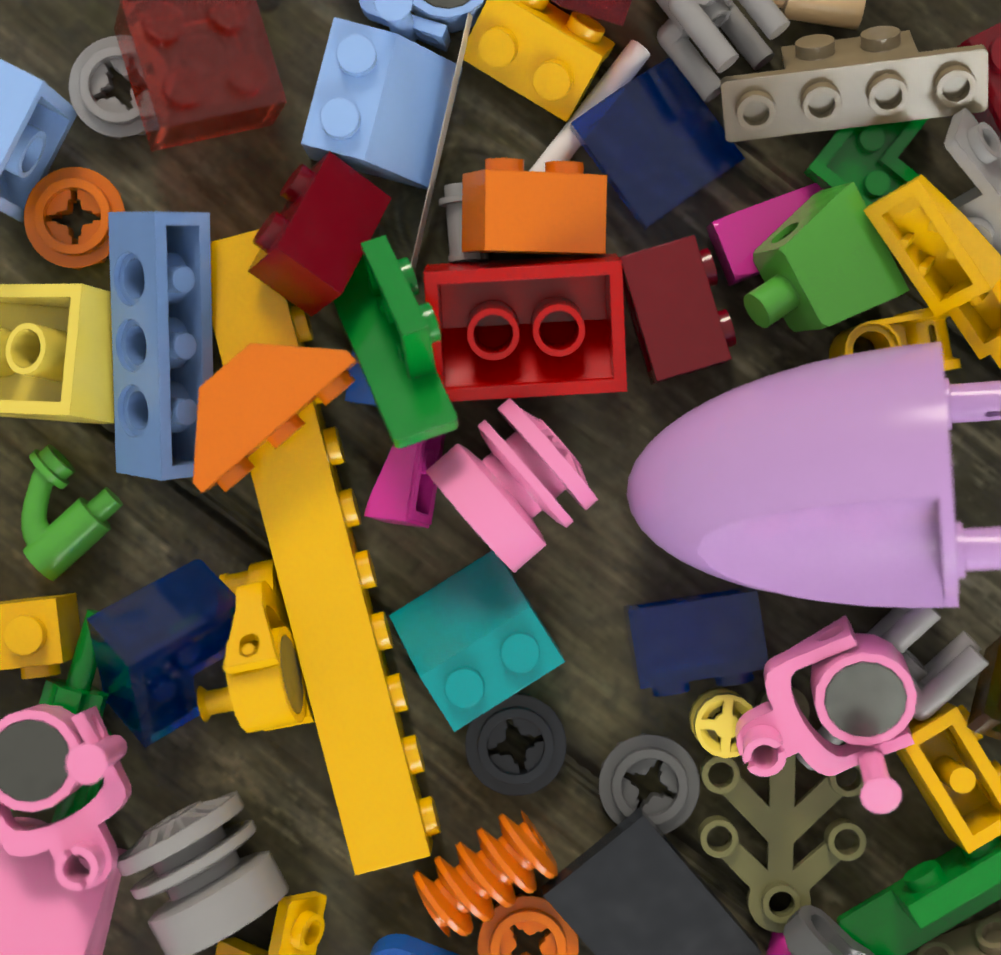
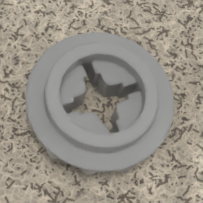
[69,36,173,140]

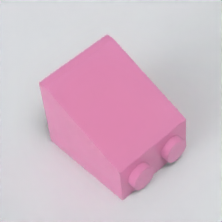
[0,817,127,955]

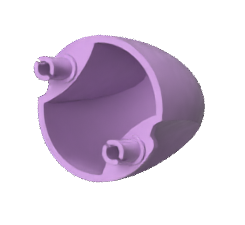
[627,341,1001,608]

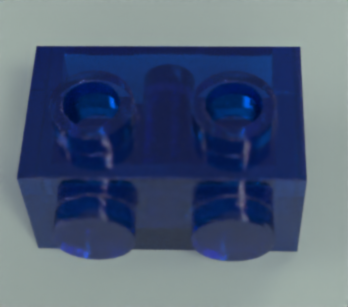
[623,587,768,697]

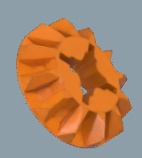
[24,167,126,270]
[478,893,579,955]

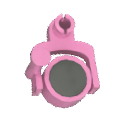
[735,615,917,814]
[0,704,132,891]

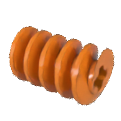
[413,810,559,937]

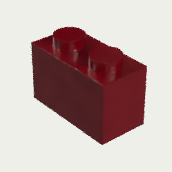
[248,151,392,317]
[619,235,736,385]

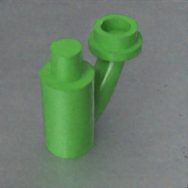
[21,444,123,581]

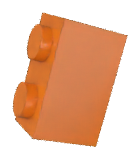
[462,158,607,255]

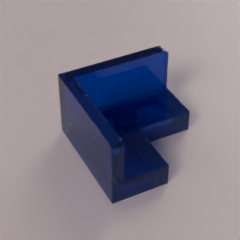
[87,559,236,748]

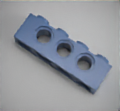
[108,212,213,481]

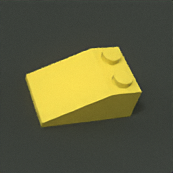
[0,284,115,424]

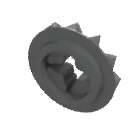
[598,733,700,834]

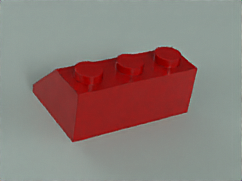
[423,253,627,402]

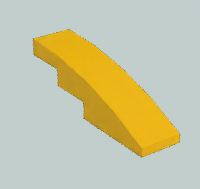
[864,174,1001,369]

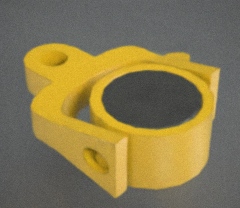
[197,559,314,733]

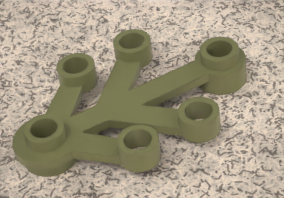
[698,685,867,933]

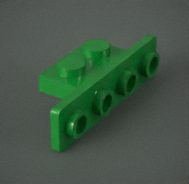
[332,235,458,448]
[836,835,1001,955]

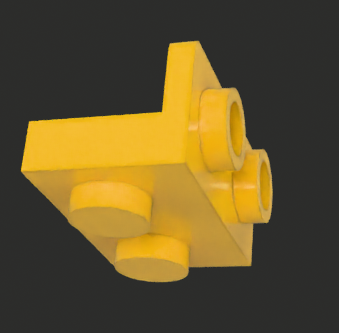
[463,0,615,122]

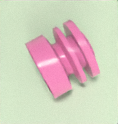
[426,398,598,573]

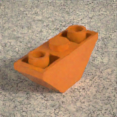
[193,343,358,493]

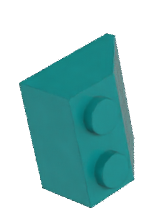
[389,550,565,732]

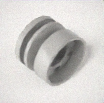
[117,791,289,955]

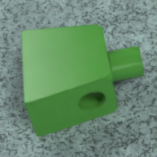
[744,181,909,332]

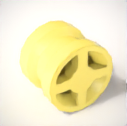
[689,687,753,758]

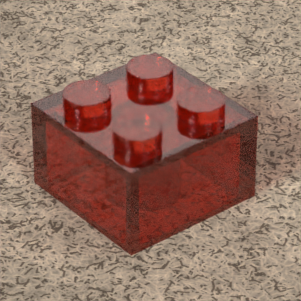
[114,0,287,151]

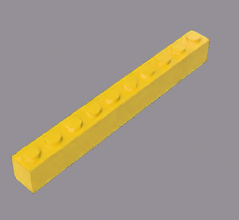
[210,229,441,876]

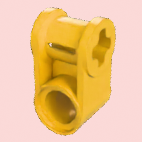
[829,308,961,371]

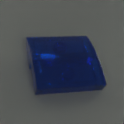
[570,57,745,231]

